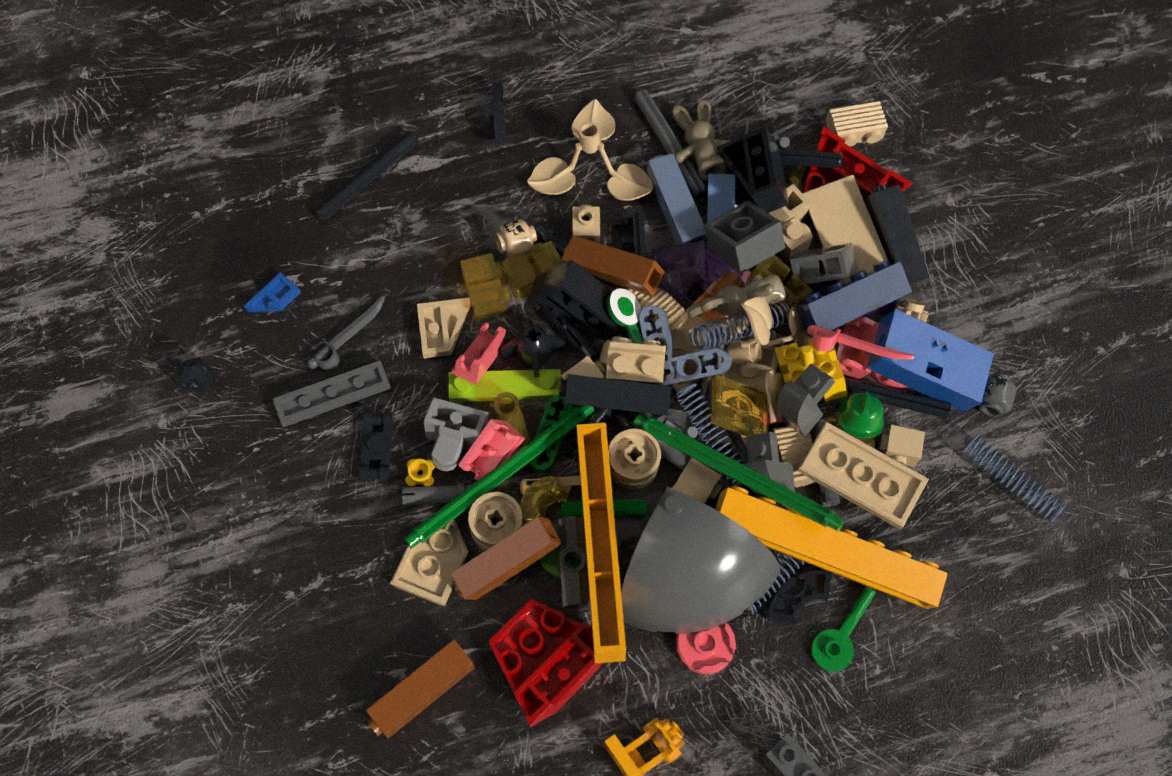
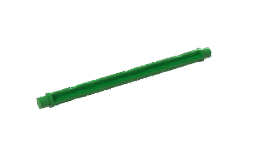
[404,405,594,549]
[634,414,844,532]

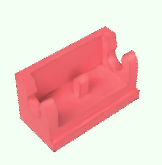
[836,316,879,380]
[451,323,506,385]
[458,419,525,480]

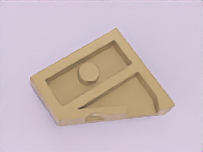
[417,297,471,359]

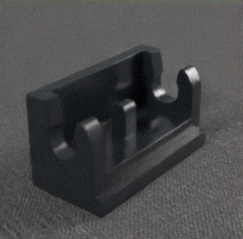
[613,210,646,258]

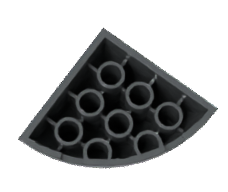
[621,487,781,634]

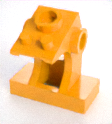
[604,718,685,776]

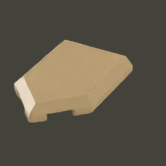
[390,519,469,606]

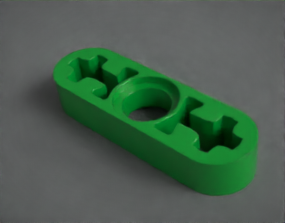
[529,395,572,474]

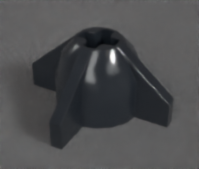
[501,319,565,378]

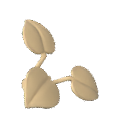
[527,99,653,201]
[728,297,810,423]

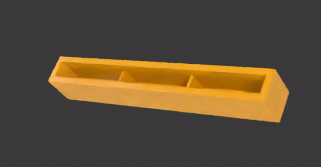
[577,423,626,663]
[715,486,948,609]

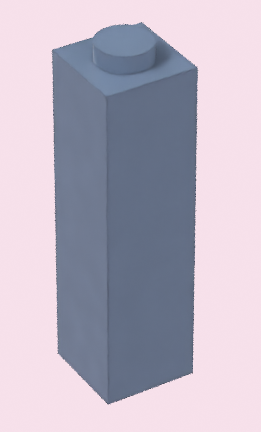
[647,153,707,254]

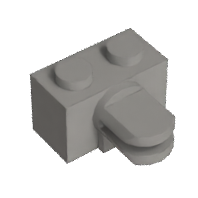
[424,398,489,471]

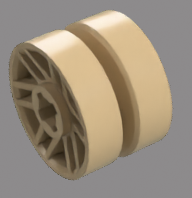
[608,429,661,490]
[468,492,523,551]

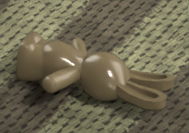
[673,100,731,181]
[687,274,786,318]

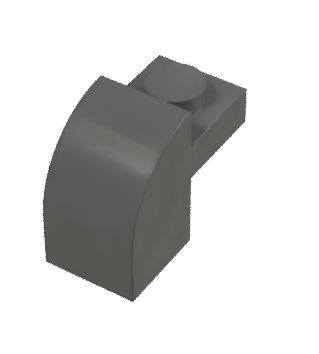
[777,364,835,436]
[742,432,795,496]

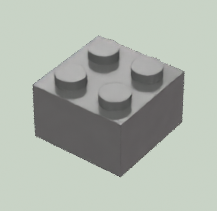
[704,200,785,274]

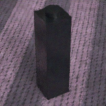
[865,183,930,284]
[558,374,671,416]

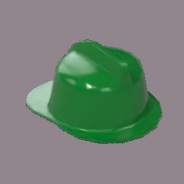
[838,391,884,439]

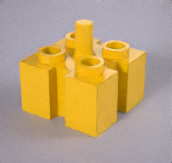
[775,338,847,402]

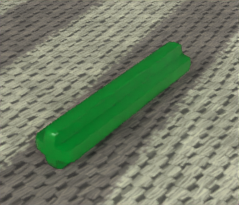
[561,499,647,518]

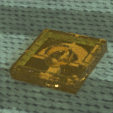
[711,375,767,437]

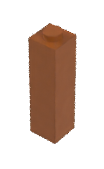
[561,236,665,296]
[451,517,562,600]
[366,639,475,739]

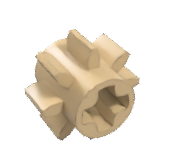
[894,298,929,323]

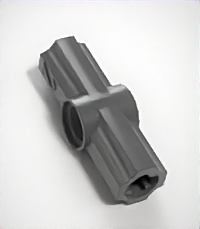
[558,516,589,610]

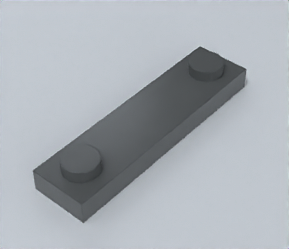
[273,360,391,427]

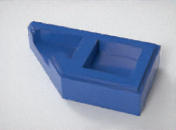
[244,272,301,312]

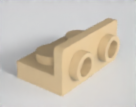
[606,338,666,385]

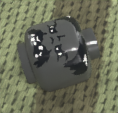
[978,373,1017,417]

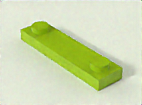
[449,369,561,402]

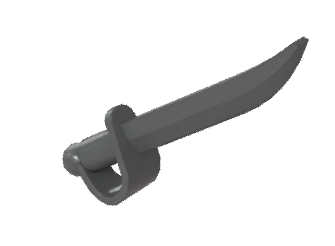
[307,296,384,370]

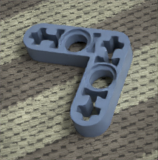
[640,306,732,386]

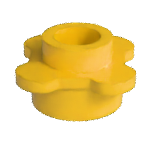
[405,459,435,487]

